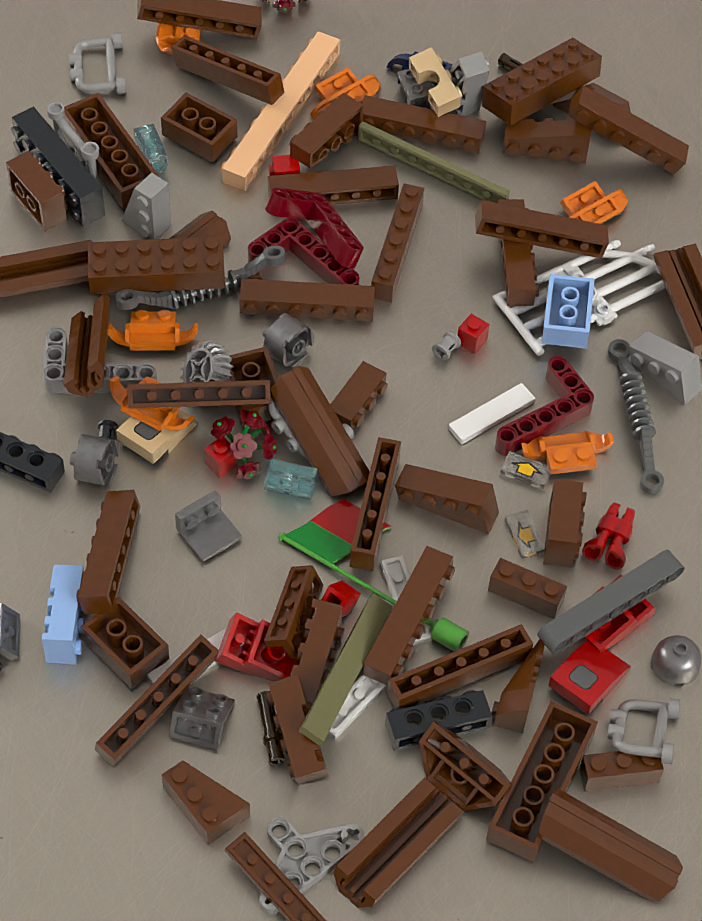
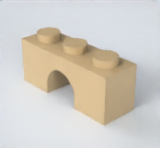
[409,47,462,117]

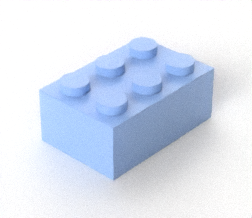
[542,274,595,349]

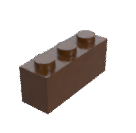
[330,361,388,430]
[488,558,567,619]
[579,751,664,792]

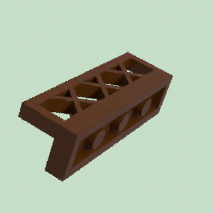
[264,565,323,659]

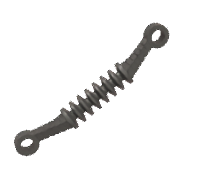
[115,246,286,310]
[608,339,664,494]

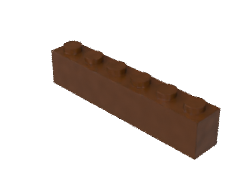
[137,0,262,39]
[171,35,285,105]
[568,86,689,175]
[361,95,486,153]
[268,165,399,205]
[371,183,424,302]
[498,199,539,306]
[475,200,609,259]
[239,278,375,321]
[127,380,271,409]
[349,437,401,571]
[76,489,141,614]
[363,546,455,686]
[387,624,533,708]
[95,635,219,767]

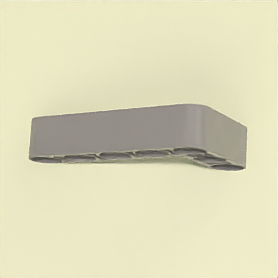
[43,327,157,393]

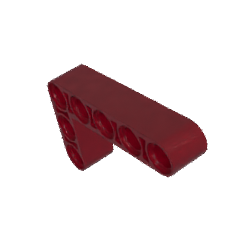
[265,188,364,269]
[248,218,360,285]
[495,356,594,456]

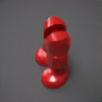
[582,502,635,569]

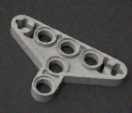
[260,817,364,915]

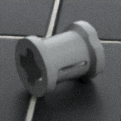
[432,331,461,361]

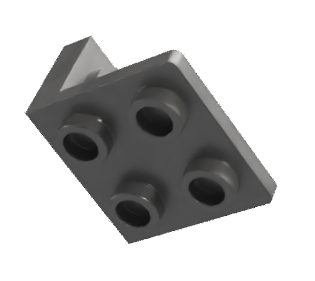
[398,69,437,110]
[175,490,242,561]
[0,603,20,660]
[169,687,235,750]

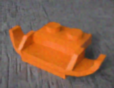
[155,23,201,57]
[310,67,381,119]
[560,181,629,224]
[108,310,198,351]
[110,375,195,431]
[521,431,614,475]

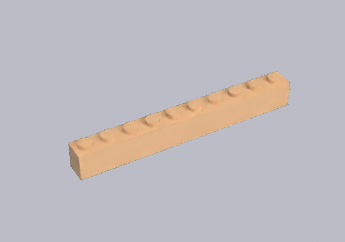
[221,31,340,191]

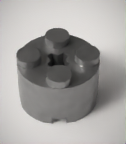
[263,313,314,368]
[70,434,119,486]

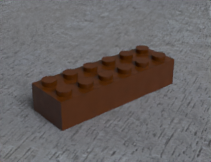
[482,37,602,126]
[63,93,159,209]
[88,236,225,294]
[486,701,598,862]

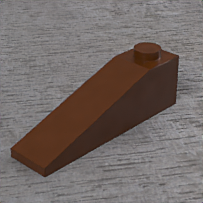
[491,639,545,733]

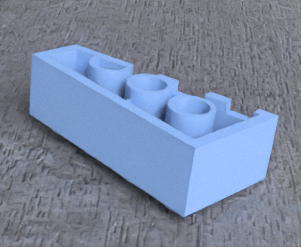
[42,565,84,664]

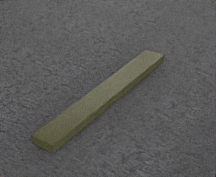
[358,121,510,203]
[299,593,393,746]

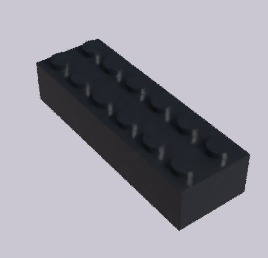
[11,106,105,227]

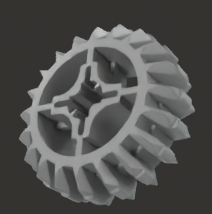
[180,341,233,382]

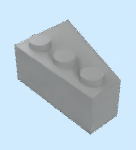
[449,51,489,116]
[121,173,171,239]
[629,331,702,405]

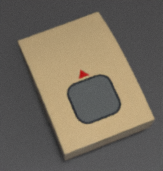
[116,409,198,464]

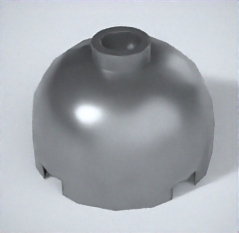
[651,635,702,686]

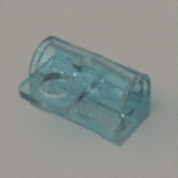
[133,124,168,174]
[264,458,317,500]

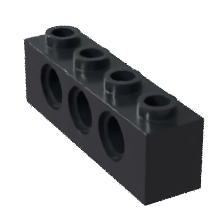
[0,432,65,493]
[385,690,492,751]

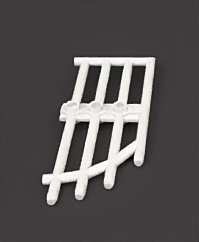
[492,240,666,356]

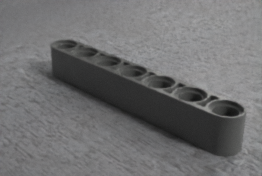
[537,549,685,655]

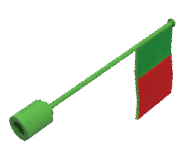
[278,499,469,652]

